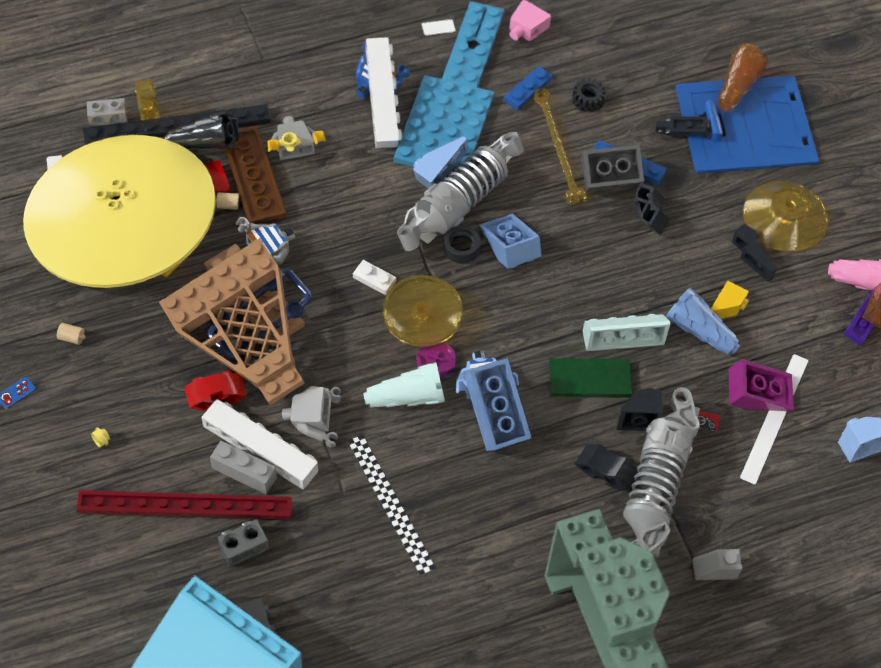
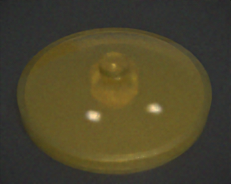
[383,275,463,347]

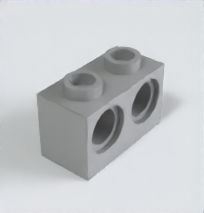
[87,98,128,127]

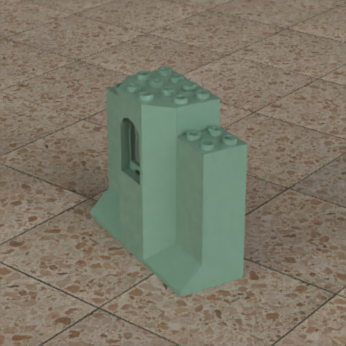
[544,509,669,668]

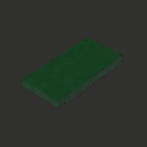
[549,358,632,398]

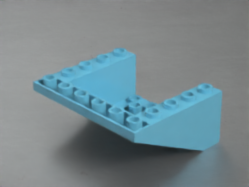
[132,576,302,668]

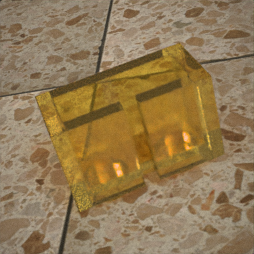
[134,79,160,120]

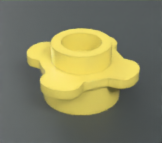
[279,132,301,152]

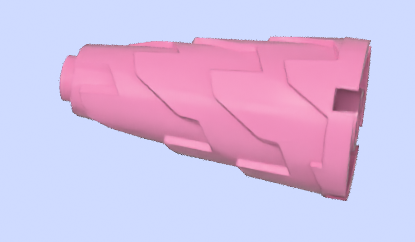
[828,259,881,295]

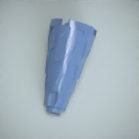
[666,287,740,355]

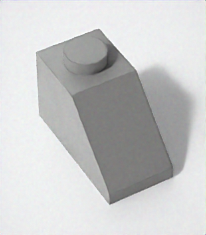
[692,549,742,580]

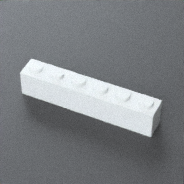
[365,37,402,148]
[202,399,318,490]

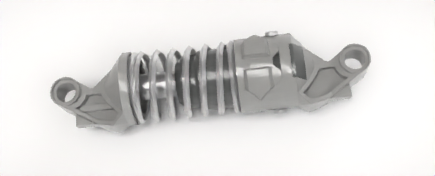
[397,132,524,251]
[623,387,700,557]

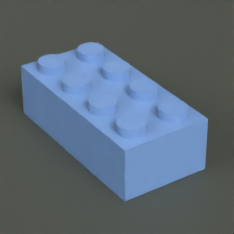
[463,358,532,451]

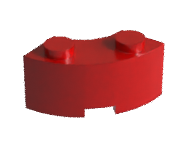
[184,371,247,412]

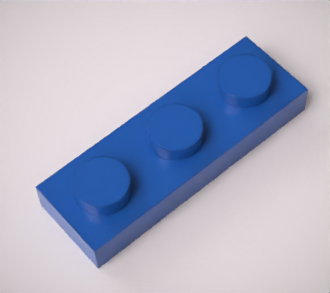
[504,66,553,111]

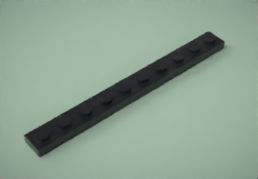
[83,104,271,145]

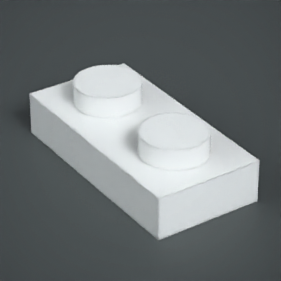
[353,260,396,295]

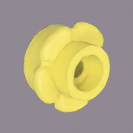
[91,427,110,447]

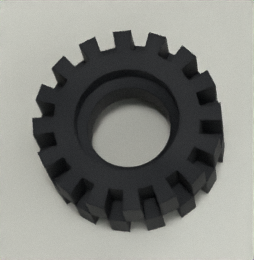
[572,78,606,113]

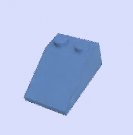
[479,213,542,269]

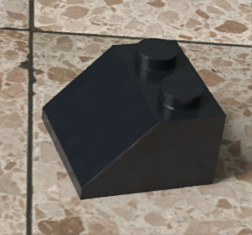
[616,388,663,431]

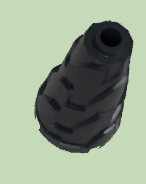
[165,111,240,149]

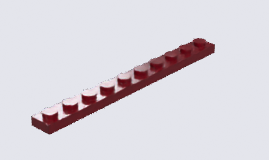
[76,490,292,520]

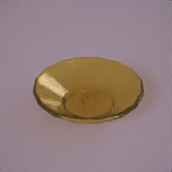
[742,181,829,252]

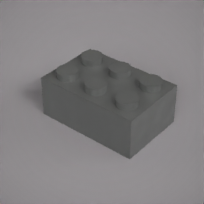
[581,145,644,192]

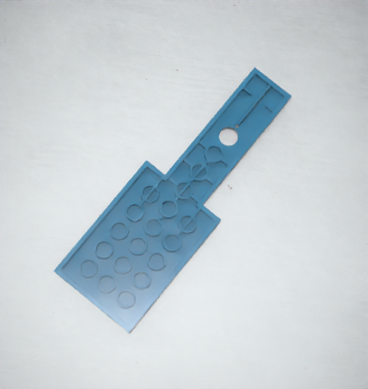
[393,1,504,176]

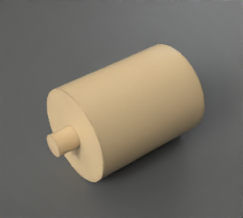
[216,192,240,210]
[57,323,86,345]

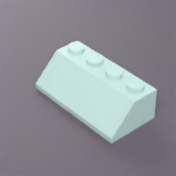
[583,314,670,351]

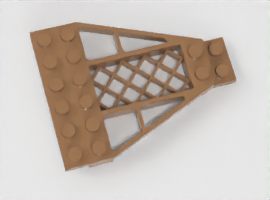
[159,238,305,405]

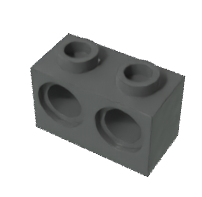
[217,519,269,567]

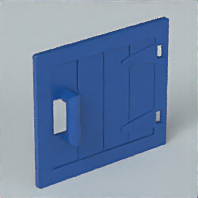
[675,76,819,173]

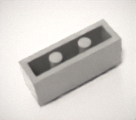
[210,441,277,495]

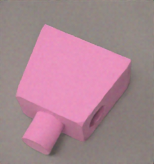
[509,0,551,41]

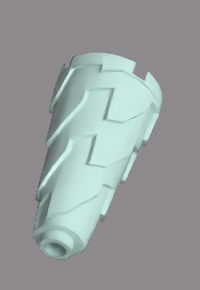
[363,362,445,407]

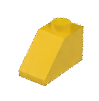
[711,281,749,319]

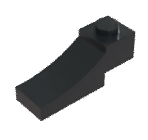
[732,223,778,282]

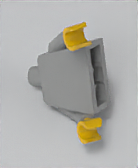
[268,116,326,160]

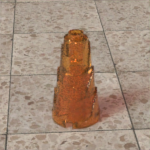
[718,44,768,111]

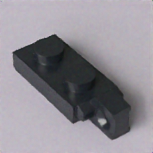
[656,116,708,136]

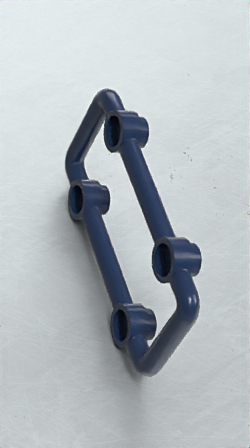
[207,269,312,362]

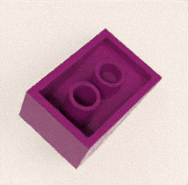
[728,359,794,412]

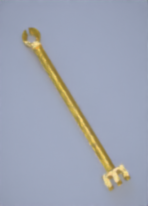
[534,88,587,204]

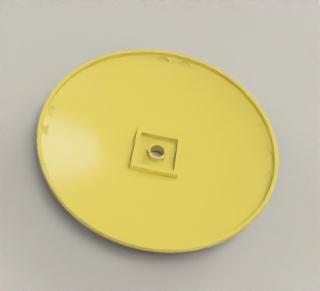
[23,135,216,288]

